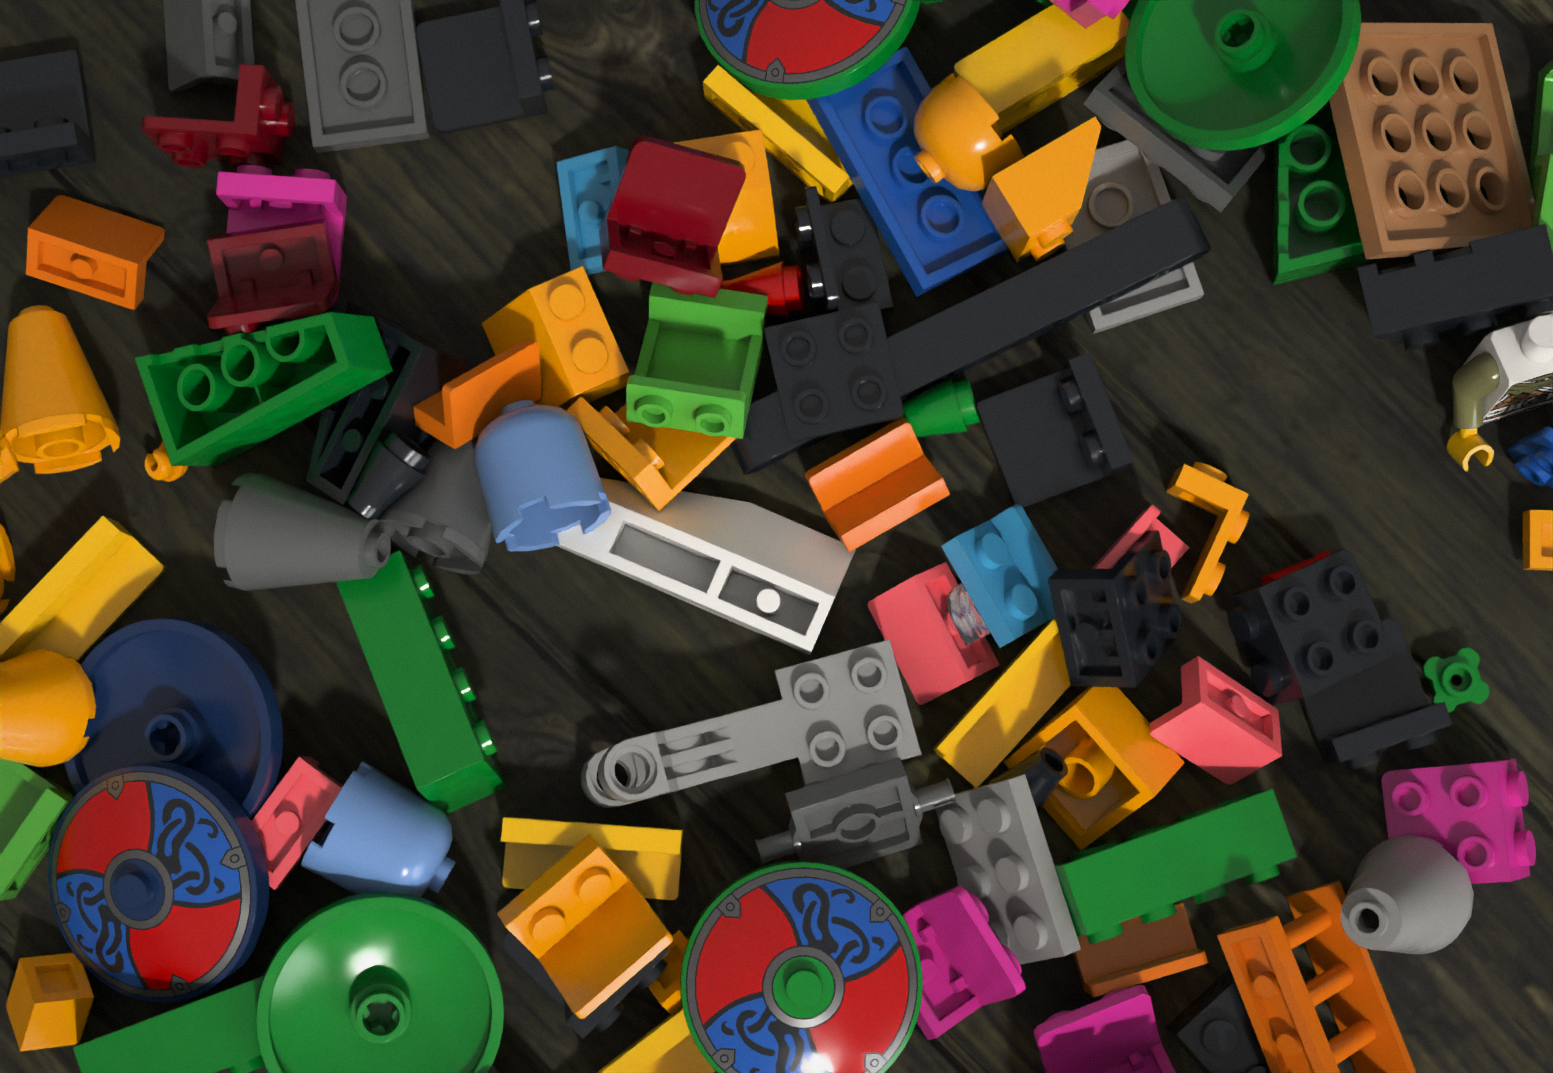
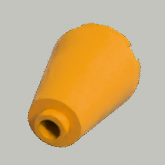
[0,305,120,474]
[0,649,96,767]

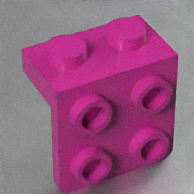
[216,165,347,308]
[1382,759,1536,884]
[901,886,1026,1040]
[1033,985,1176,1073]

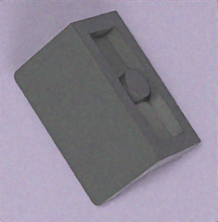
[163,0,254,93]

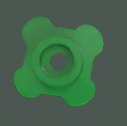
[1423,648,1489,713]

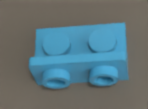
[556,146,629,275]
[941,504,1058,648]

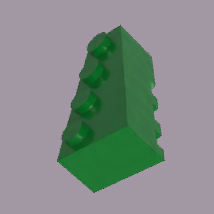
[1273,101,1383,285]
[135,312,393,466]
[336,550,507,814]
[1054,789,1297,944]
[73,976,265,1073]

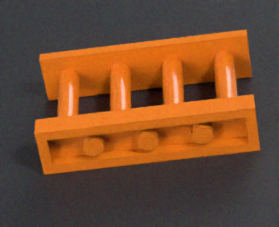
[1217,881,1416,1073]

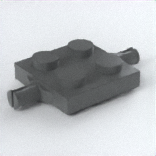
[755,757,956,869]

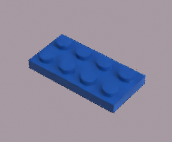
[806,47,1010,297]

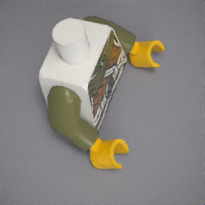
[1447,313,1553,472]

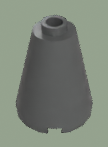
[377,436,492,574]
[214,472,391,591]

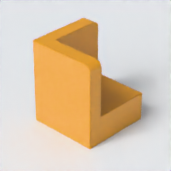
[6,953,94,1052]

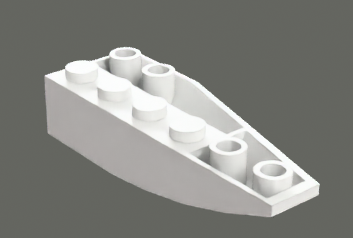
[556,478,856,655]

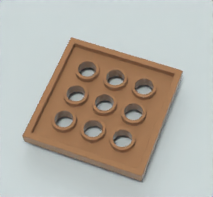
[1329,23,1535,259]

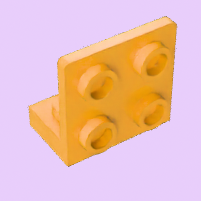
[567,396,736,511]
[497,834,673,1019]

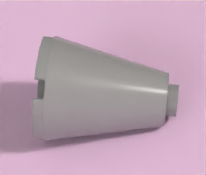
[1341,835,1474,955]

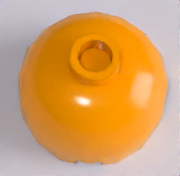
[913,73,1024,191]

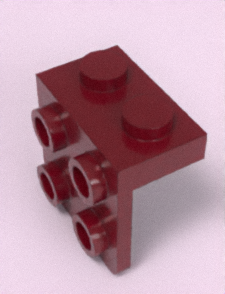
[141,64,295,169]
[599,136,746,298]
[207,218,339,335]

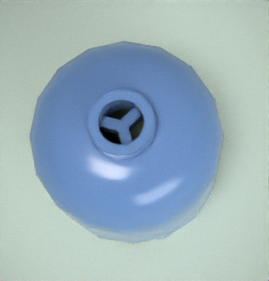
[474,400,612,551]
[301,761,456,897]

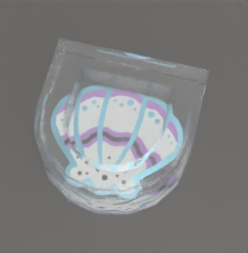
[947,583,991,646]

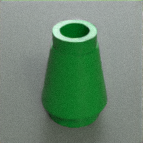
[894,376,980,437]

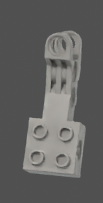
[580,639,922,808]

